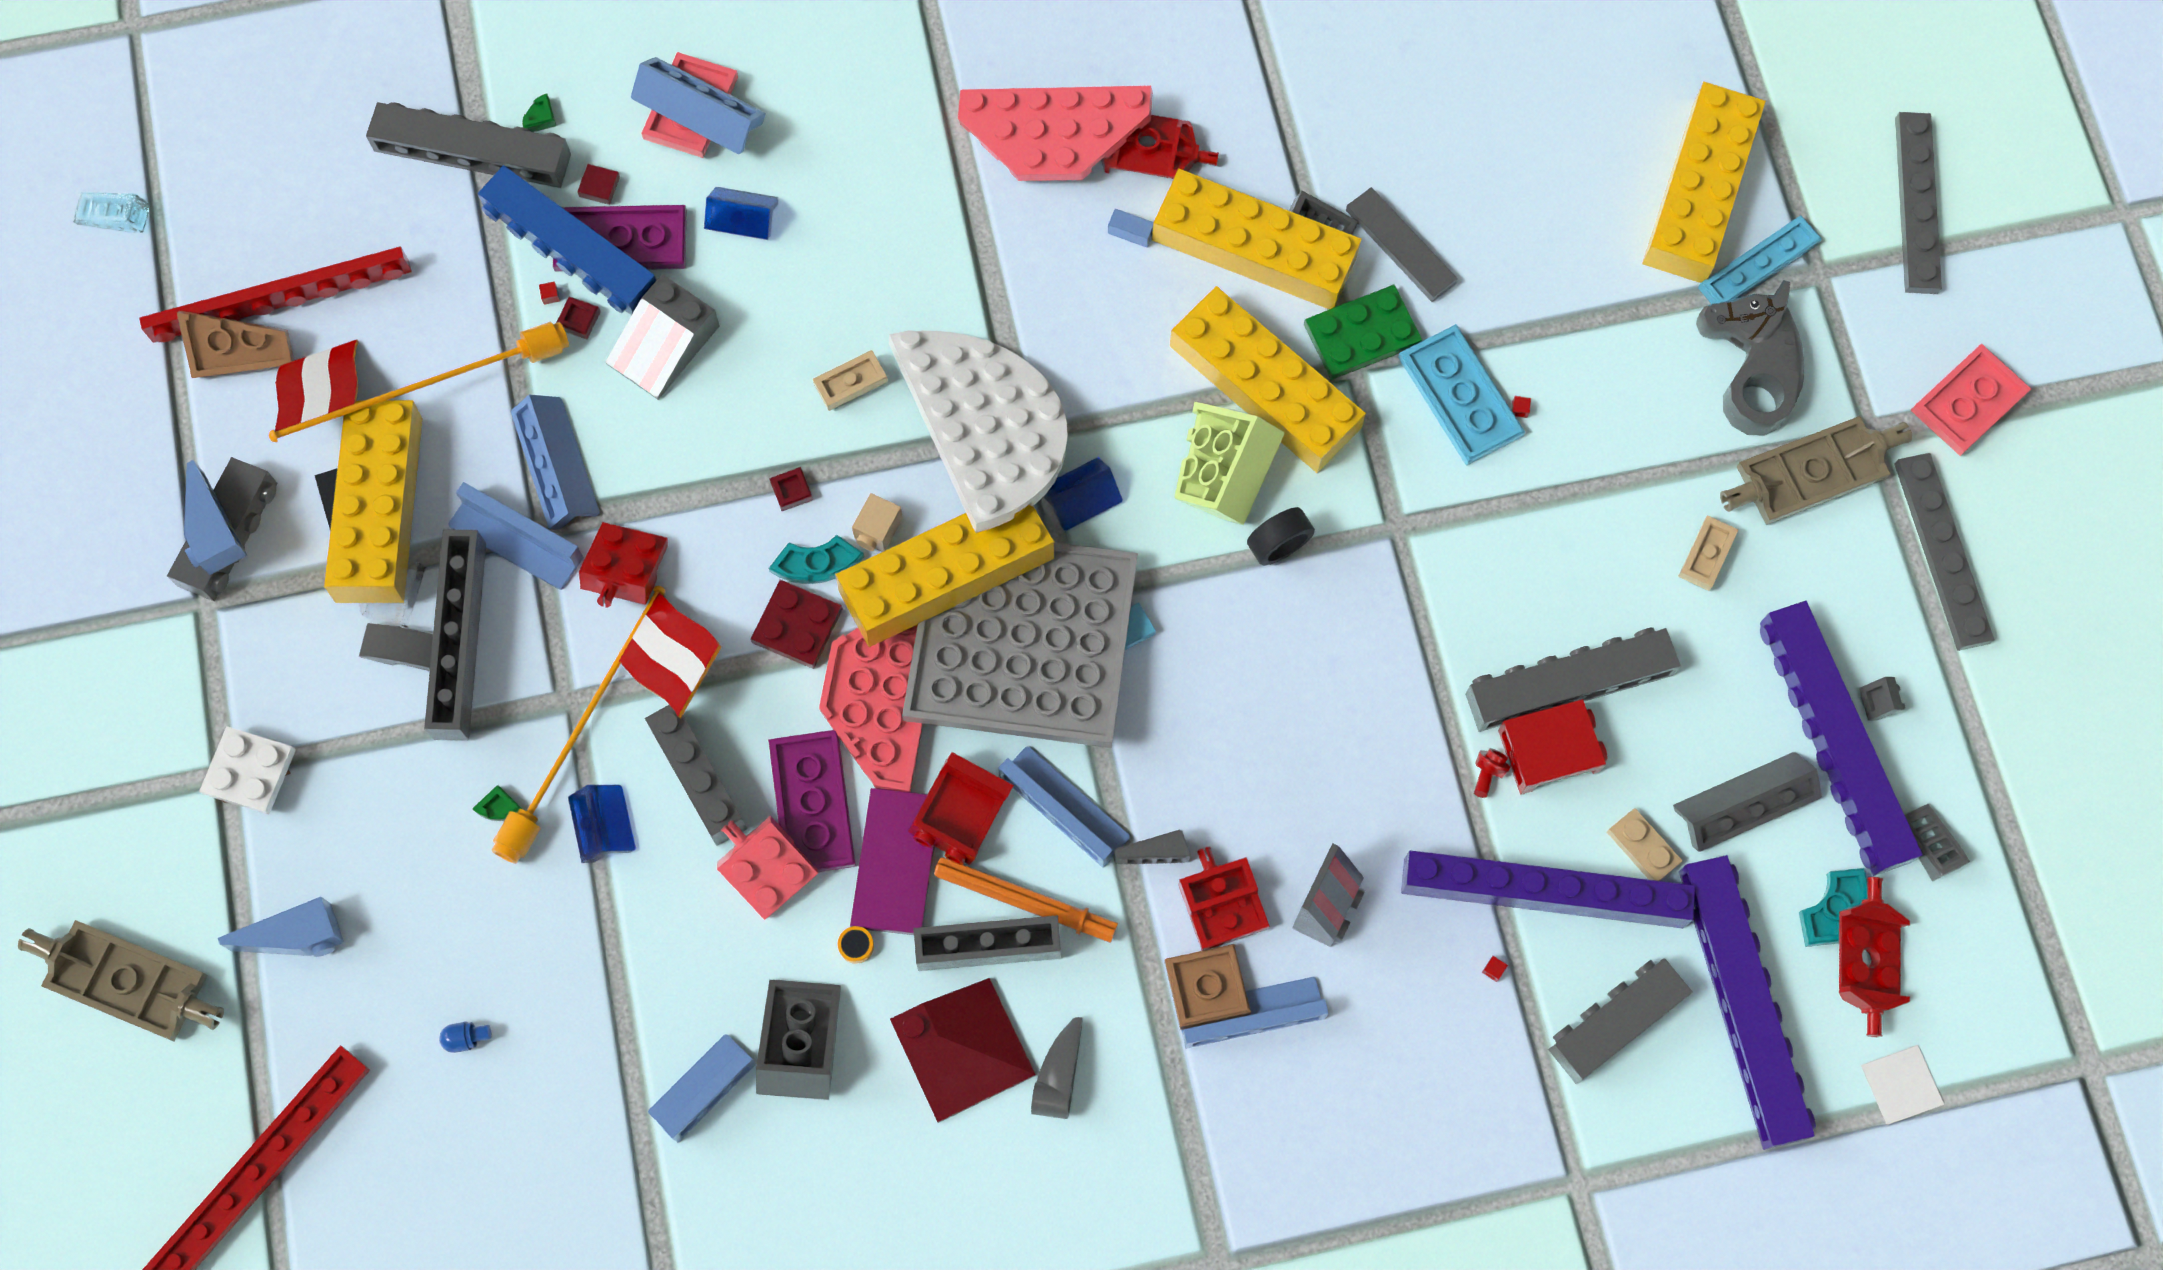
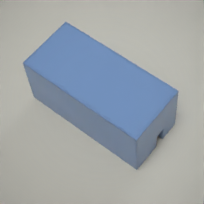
[1108,208,1153,248]

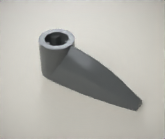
[1031,1017,1083,1119]

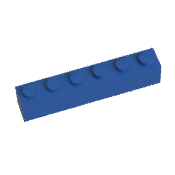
[477,165,657,316]

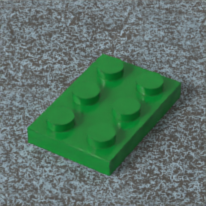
[1303,284,1422,380]

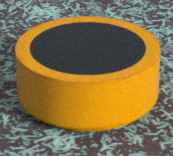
[837,926,874,964]

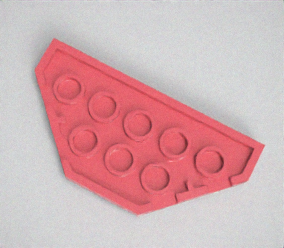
[958,85,1153,181]
[819,624,923,793]

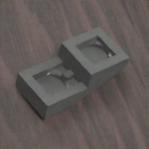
[358,623,433,671]

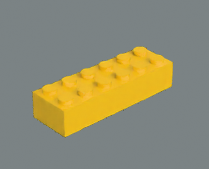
[1642,81,1766,283]
[1152,168,1362,309]
[1170,286,1366,473]
[324,400,423,603]
[835,505,1054,647]

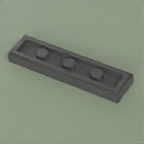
[1346,187,1458,302]

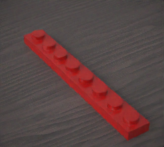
[139,246,412,343]
[142,1045,370,1270]

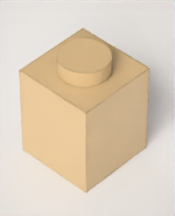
[852,493,903,552]

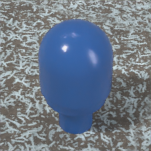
[439,1021,492,1053]

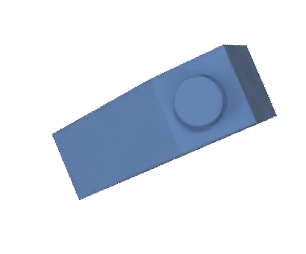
[184,460,248,575]
[217,896,344,957]

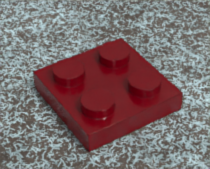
[750,580,843,669]

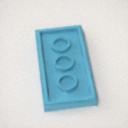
[1398,324,1525,466]

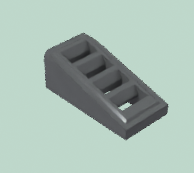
[1289,191,1358,235]
[1905,804,1970,882]
[1114,829,1190,865]

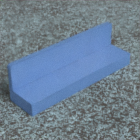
[631,57,766,154]
[510,394,600,530]
[448,482,584,590]
[998,746,1130,868]
[1181,977,1328,1049]

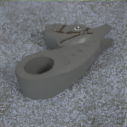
[1696,280,1804,436]

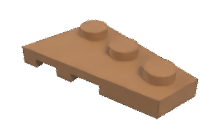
[177,311,295,378]

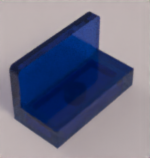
[704,187,779,240]
[1043,457,1123,531]
[568,784,636,863]

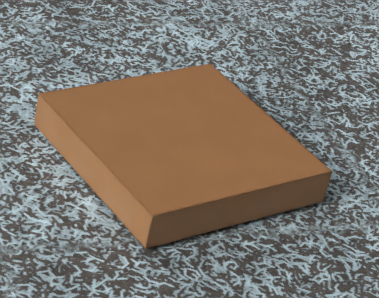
[1164,944,1251,1030]

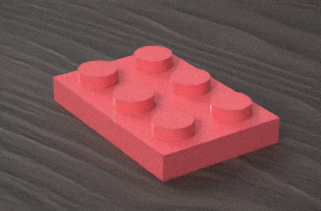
[641,52,738,158]
[1911,343,2031,456]

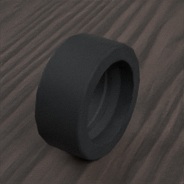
[1247,507,1315,566]

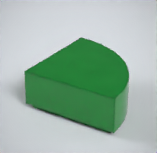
[522,93,557,132]
[472,785,522,821]

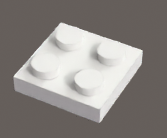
[199,726,296,815]

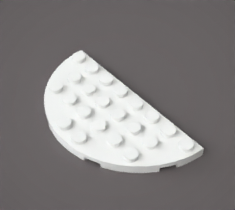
[889,330,1068,533]

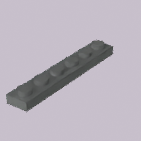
[1895,112,1942,294]
[1894,453,1995,651]

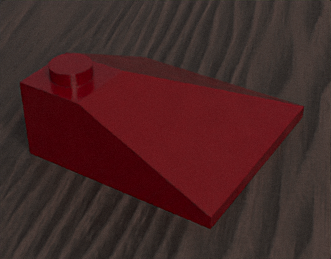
[890,978,1036,1123]

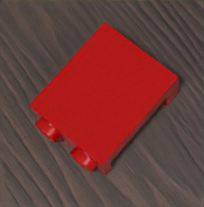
[1498,699,1608,795]
[908,752,1014,865]

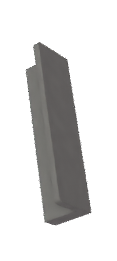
[1673,752,1823,852]

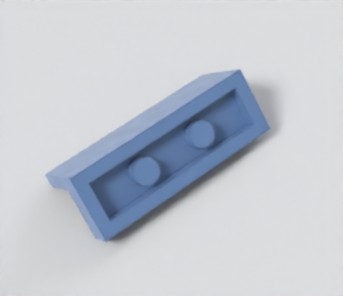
[648,1034,756,1143]

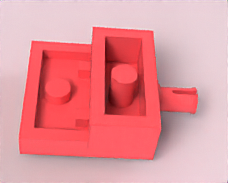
[717,815,818,920]

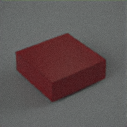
[577,164,620,205]
[556,296,601,340]
[769,467,813,512]

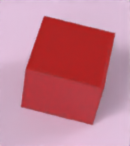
[539,281,560,305]
[1511,396,1531,418]
[1481,956,1508,982]

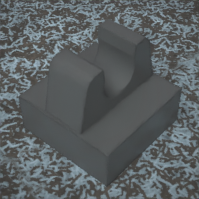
[1859,677,1906,721]

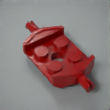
[1101,115,1219,179]
[1839,877,1910,1038]

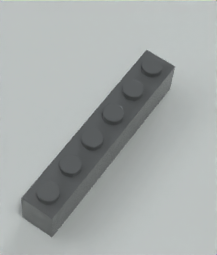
[366,102,571,188]
[424,529,486,741]
[1465,627,1681,732]

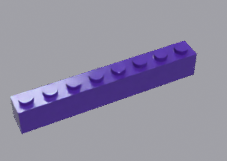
[1759,600,1923,876]
[1401,850,1695,929]
[1679,855,1816,1150]

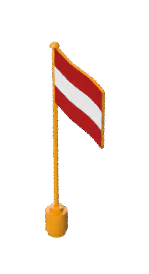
[268,321,569,442]
[491,585,721,864]

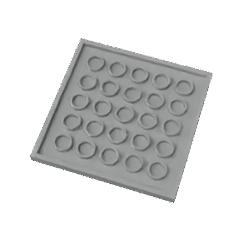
[902,543,1138,748]

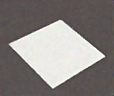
[1861,1045,1944,1125]

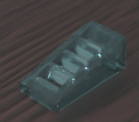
[73,192,150,233]

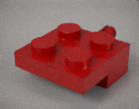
[579,522,668,608]
[1178,846,1270,951]

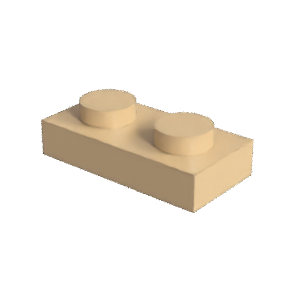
[813,350,888,411]
[1678,515,1739,591]
[1606,808,1683,881]

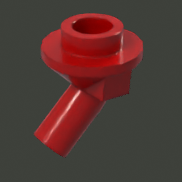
[1474,748,1510,798]

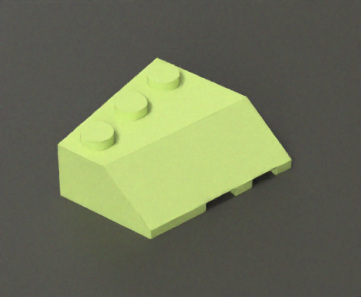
[1174,401,1285,525]

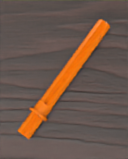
[934,857,1118,943]

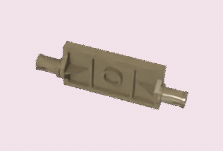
[1720,416,1912,525]
[17,920,224,1042]

